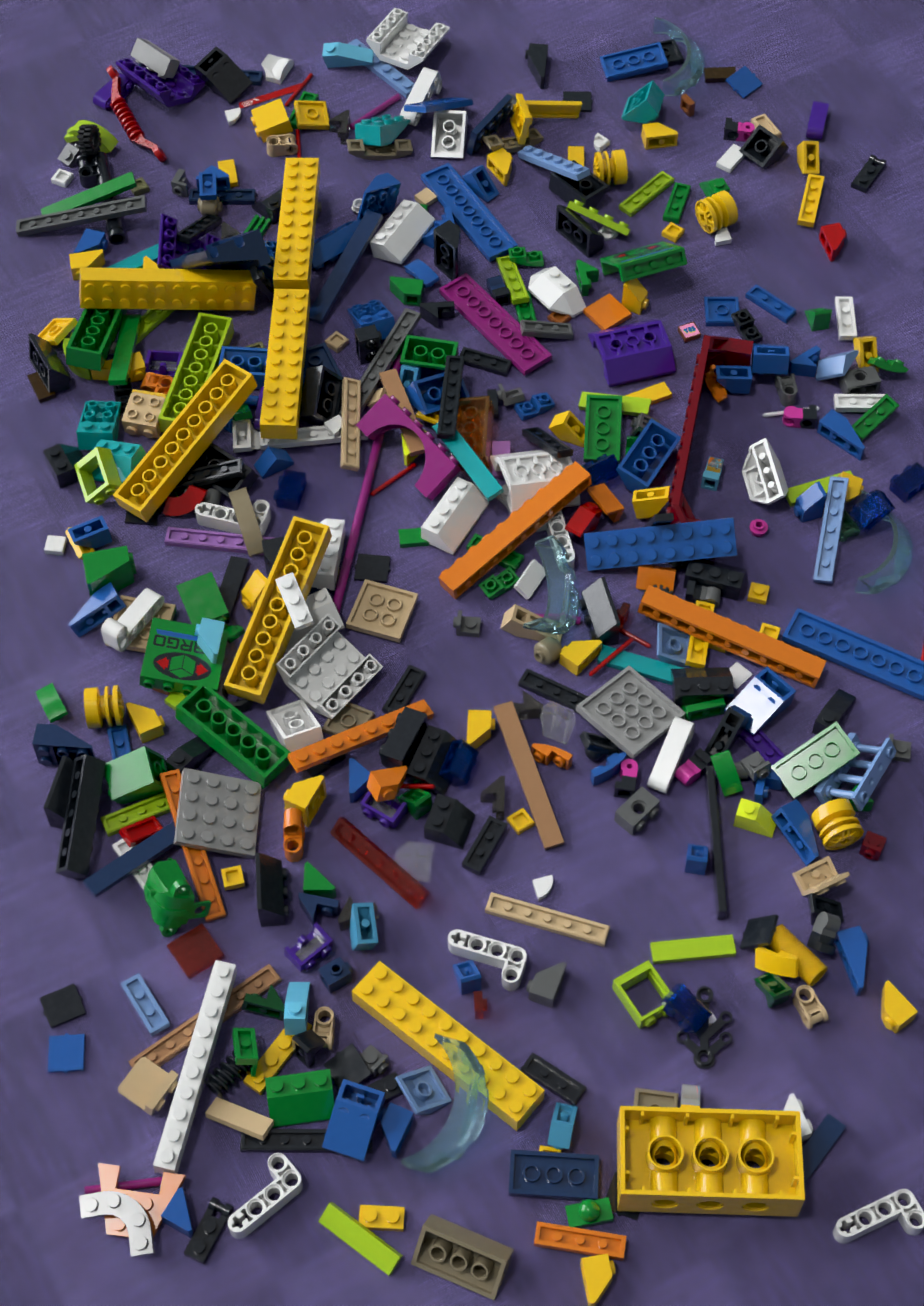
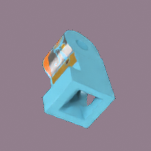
[701,456,724,491]

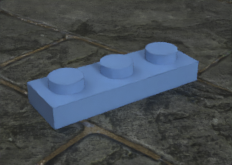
[120,973,170,1037]

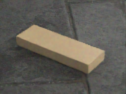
[205,1097,274,1141]

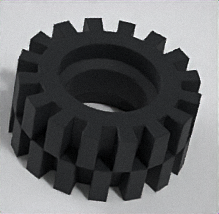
[77,124,101,155]

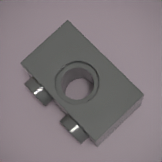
[838,366,881,394]
[614,786,660,836]

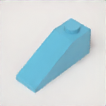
[322,42,374,68]
[284,982,310,1035]

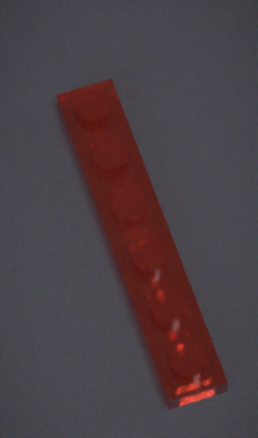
[330,817,430,909]

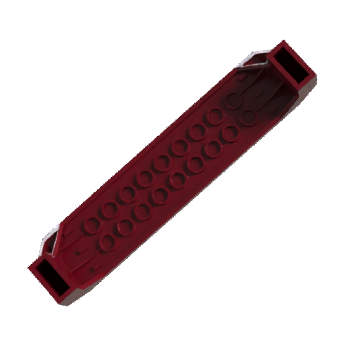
[666,335,754,560]

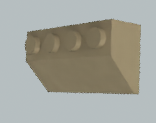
[411,1214,514,1300]

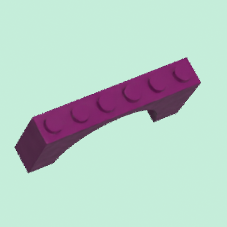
[356,394,462,500]

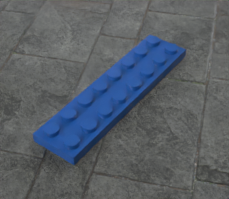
[421,162,518,262]
[584,517,738,571]
[782,608,924,701]

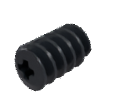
[203,1050,251,1098]

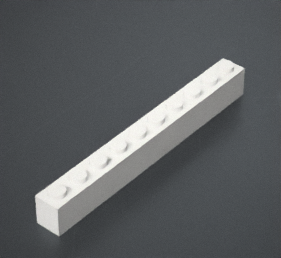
[153,960,237,1174]

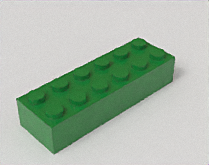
[66,309,128,371]
[175,682,291,789]

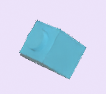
[195,617,225,664]

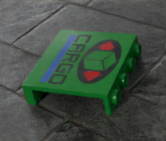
[600,241,687,282]
[139,617,229,696]

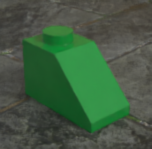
[699,178,730,197]

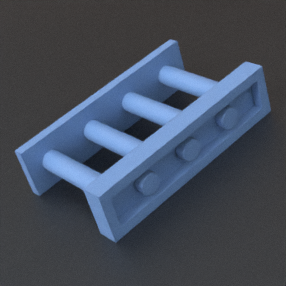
[814,733,897,811]

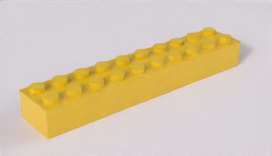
[273,158,321,291]
[79,267,256,311]
[260,289,310,439]
[113,359,257,522]
[224,516,332,704]
[352,961,545,1131]

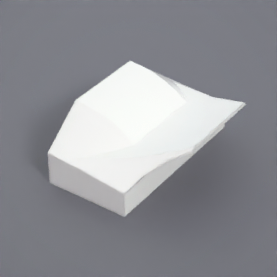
[261,54,294,85]
[232,419,261,453]

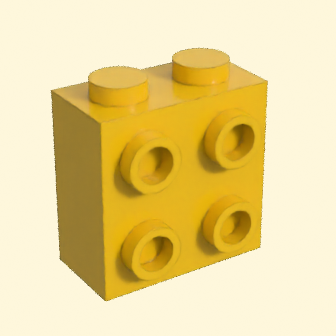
[250,98,293,143]

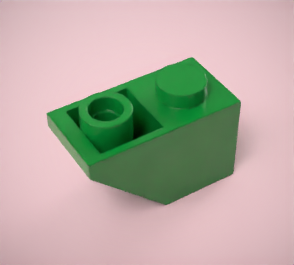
[390,276,424,307]

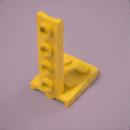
[510,93,582,145]

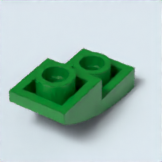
[508,247,544,267]
[867,356,909,373]
[478,566,519,599]
[36,682,68,723]
[710,750,743,797]

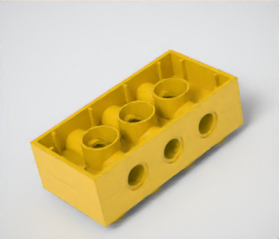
[617,1106,805,1217]

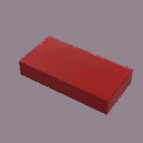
[119,816,163,847]

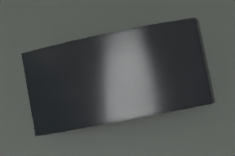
[731,308,763,344]
[113,378,132,413]

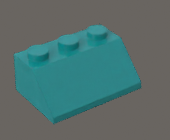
[621,80,665,124]
[91,439,147,483]

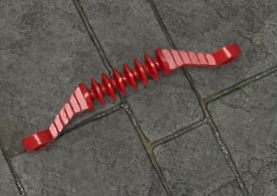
[106,65,167,163]

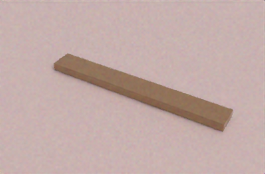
[493,701,564,850]
[128,964,282,1068]

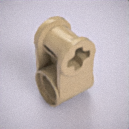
[266,133,298,157]
[793,985,829,1029]
[312,1006,335,1050]

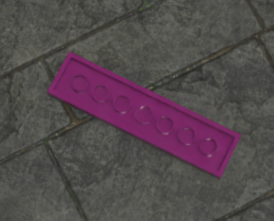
[439,273,552,376]

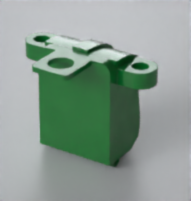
[144,858,212,937]

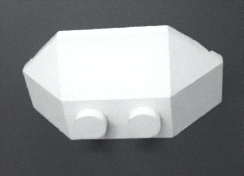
[528,266,586,318]
[742,438,788,505]

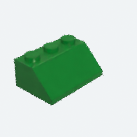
[400,335,459,370]
[265,1069,335,1129]

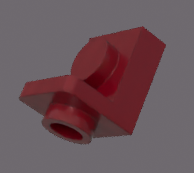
[859,831,887,861]

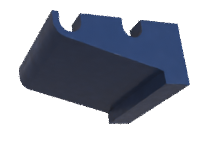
[169,229,271,270]

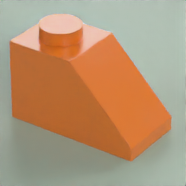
[367,766,408,802]

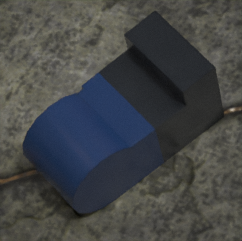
[486,275,510,307]

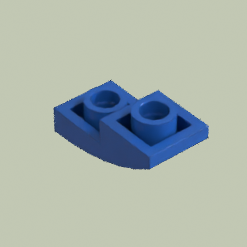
[404,259,440,288]
[514,392,555,421]
[590,752,627,786]

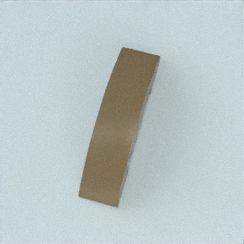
[482,128,544,153]
[346,139,413,160]
[228,487,263,557]

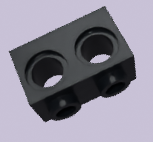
[354,324,382,365]

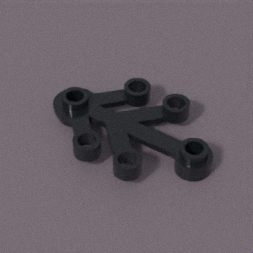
[676,986,732,1069]

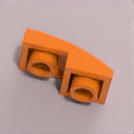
[531,743,573,770]

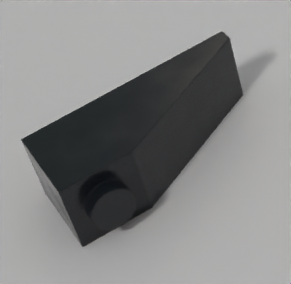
[525,43,548,89]
[812,689,856,735]
[705,705,752,765]
[165,736,215,776]

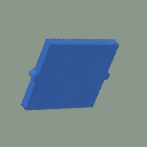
[726,66,763,99]
[48,1033,85,1074]

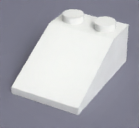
[431,110,468,159]
[266,700,324,752]

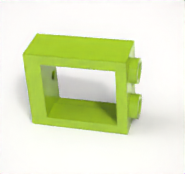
[74,447,122,505]
[612,960,677,1029]

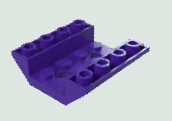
[116,58,205,107]
[157,213,221,270]
[588,319,676,387]

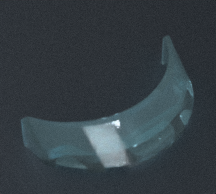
[653,17,705,96]
[855,490,913,595]
[523,535,579,635]
[401,1033,489,1173]

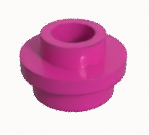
[749,519,768,537]

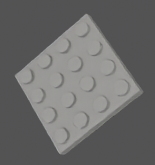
[576,666,686,759]
[174,768,261,859]

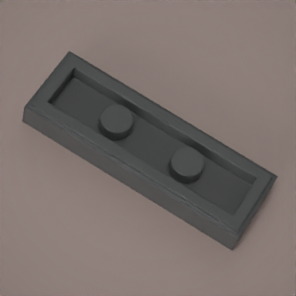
[520,320,573,340]

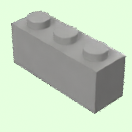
[131,38,180,79]

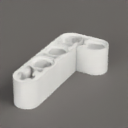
[400,67,443,126]
[195,500,271,536]
[536,511,575,573]
[101,588,164,652]
[647,716,695,794]
[448,929,527,991]
[228,1153,303,1239]
[833,1189,924,1244]

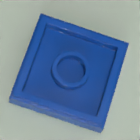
[704,297,740,326]

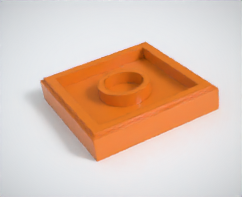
[583,293,632,330]

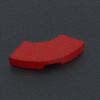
[163,485,208,516]

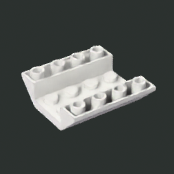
[366,8,450,70]
[490,450,580,513]
[276,613,383,719]

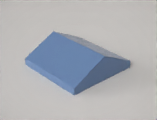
[816,350,859,381]
[657,623,691,668]
[395,1065,452,1115]

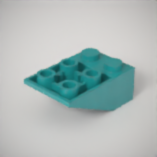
[355,114,410,146]
[76,400,121,450]

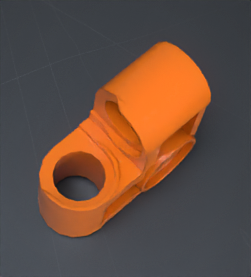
[140,372,173,394]
[283,808,305,862]

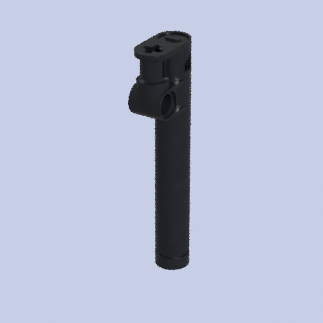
[76,152,125,245]

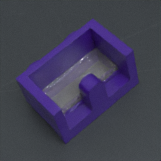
[145,350,183,378]
[360,791,409,829]
[284,922,333,972]

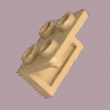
[121,392,165,438]
[792,856,850,896]
[118,1057,179,1116]

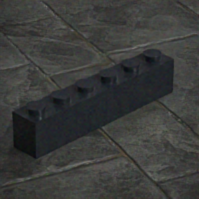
[55,754,106,880]

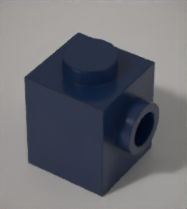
[318,957,353,994]

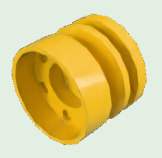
[593,149,628,185]
[695,190,738,234]
[84,685,125,729]
[811,798,864,850]

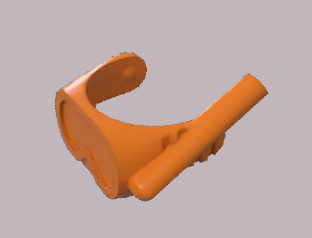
[704,364,727,402]

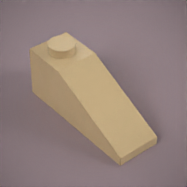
[500,604,564,642]

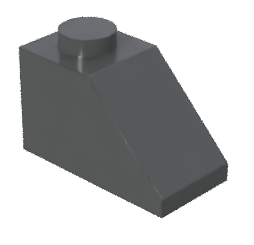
[526,962,567,1008]

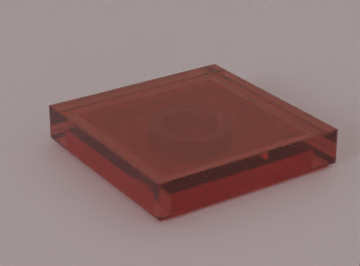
[167,924,224,979]

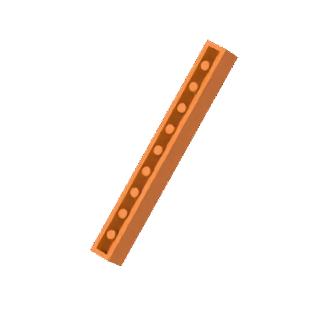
[438,461,592,600]
[637,585,826,688]

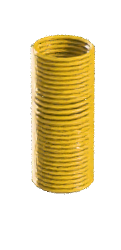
[767,924,828,986]

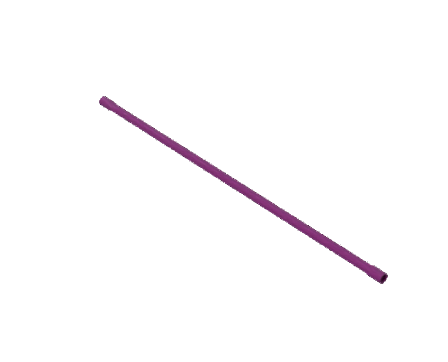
[333,346,404,613]

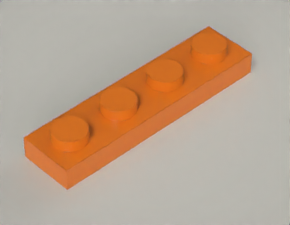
[534,1221,627,1261]

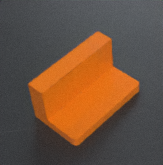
[587,483,625,522]
[636,565,676,592]

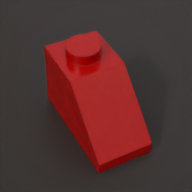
[819,222,847,262]
[565,502,603,537]

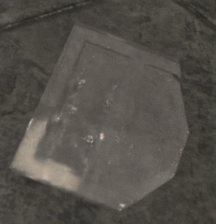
[540,701,576,745]
[395,841,435,882]

